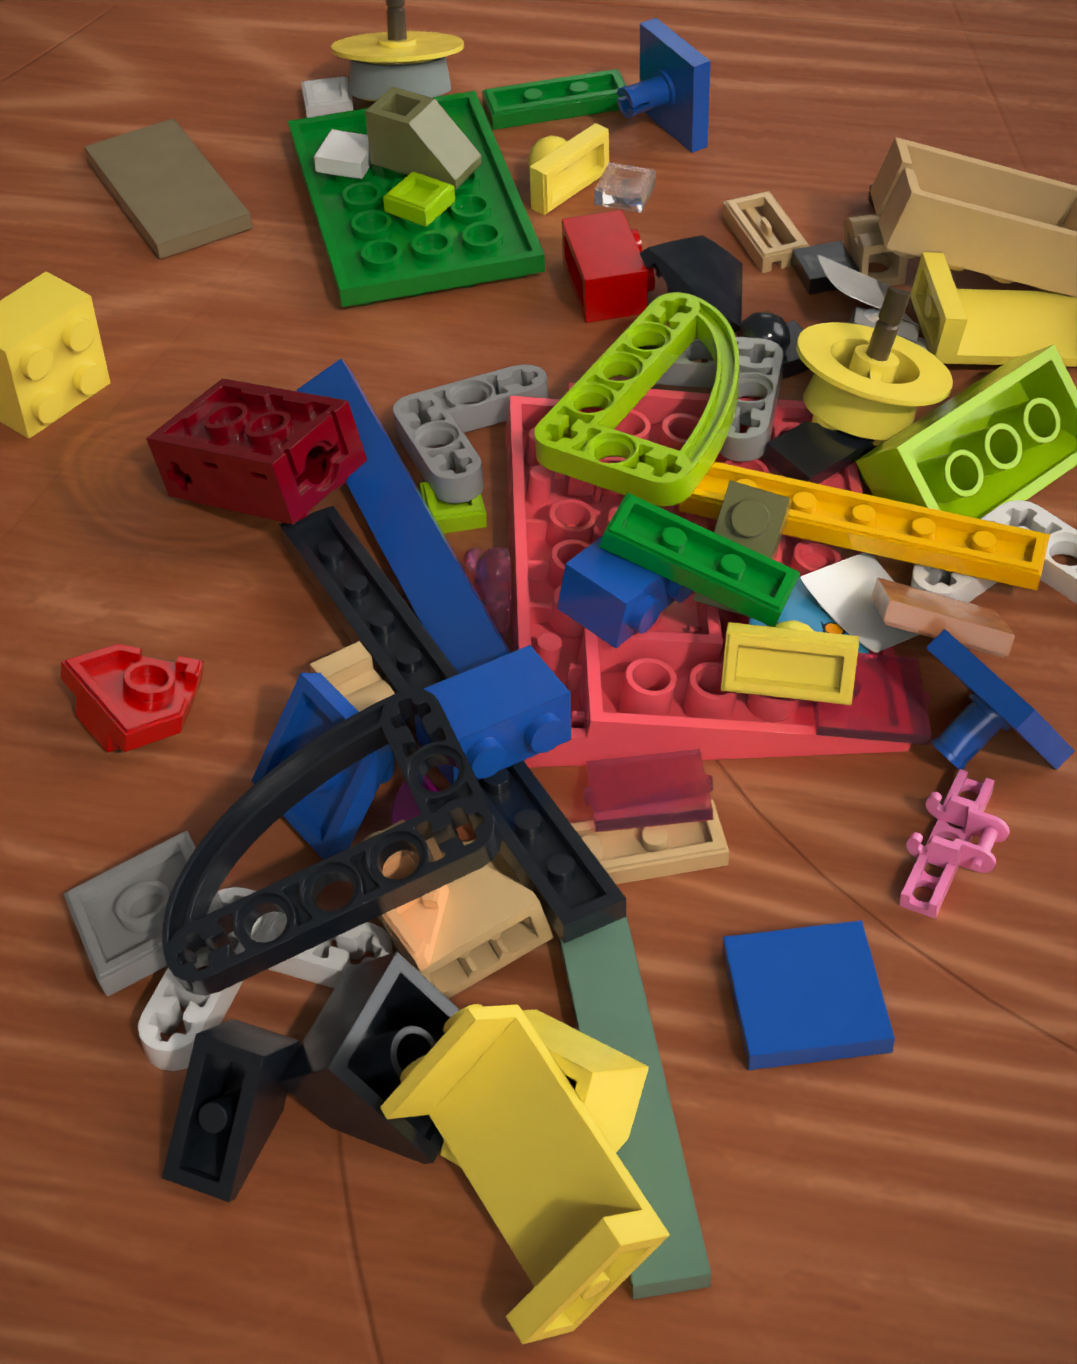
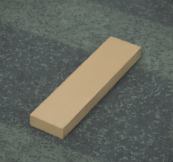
[463,799,729,885]

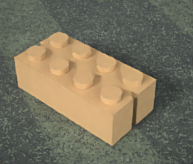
[870,137,1077,298]

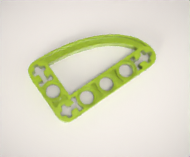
[534,292,739,506]

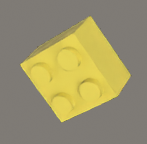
[0,271,111,439]

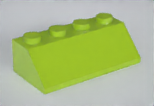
[855,345,1077,519]

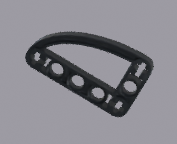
[162,688,502,996]

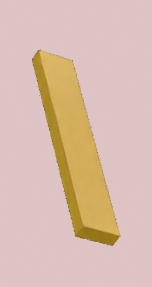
[679,461,1050,591]

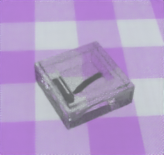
[594,162,656,213]

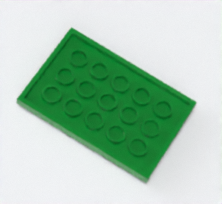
[288,91,545,307]

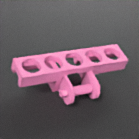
[899,769,1010,919]

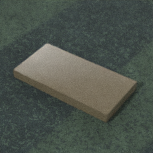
[84,118,253,259]

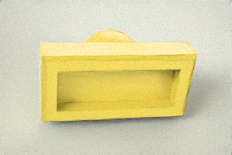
[528,123,609,215]
[721,620,859,705]

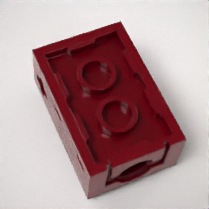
[146,378,367,525]

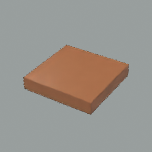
[871,577,1016,658]

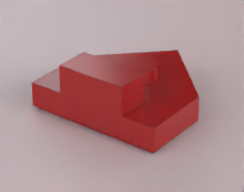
[61,644,204,753]

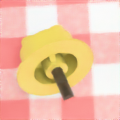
[796,287,953,446]

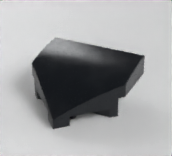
[639,235,743,333]

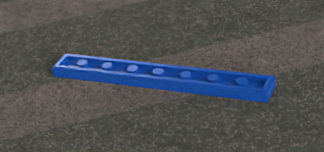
[297,358,511,674]

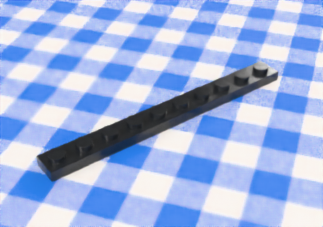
[279,506,626,944]

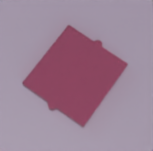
[812,653,931,745]
[584,749,713,833]

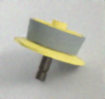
[331,0,464,102]

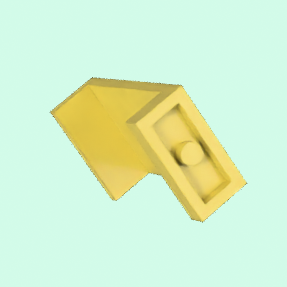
[910,252,1077,367]
[380,1004,670,1345]

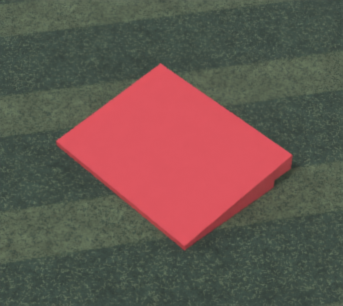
[505,382,912,768]

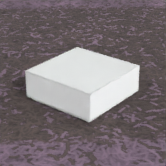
[301,76,353,118]
[314,130,371,179]

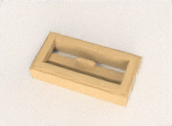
[722,191,809,273]

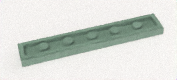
[557,915,711,1300]

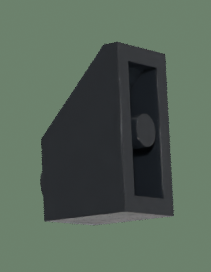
[162,1019,300,1202]

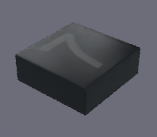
[791,240,860,295]

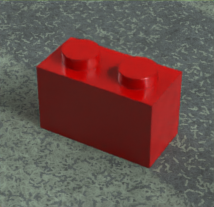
[562,210,655,323]

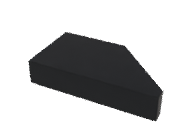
[762,421,875,484]

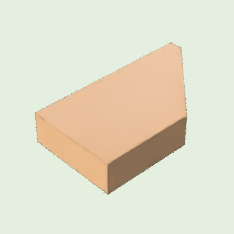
[380,850,449,972]

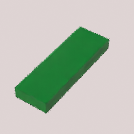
[482,69,626,130]
[599,493,801,627]

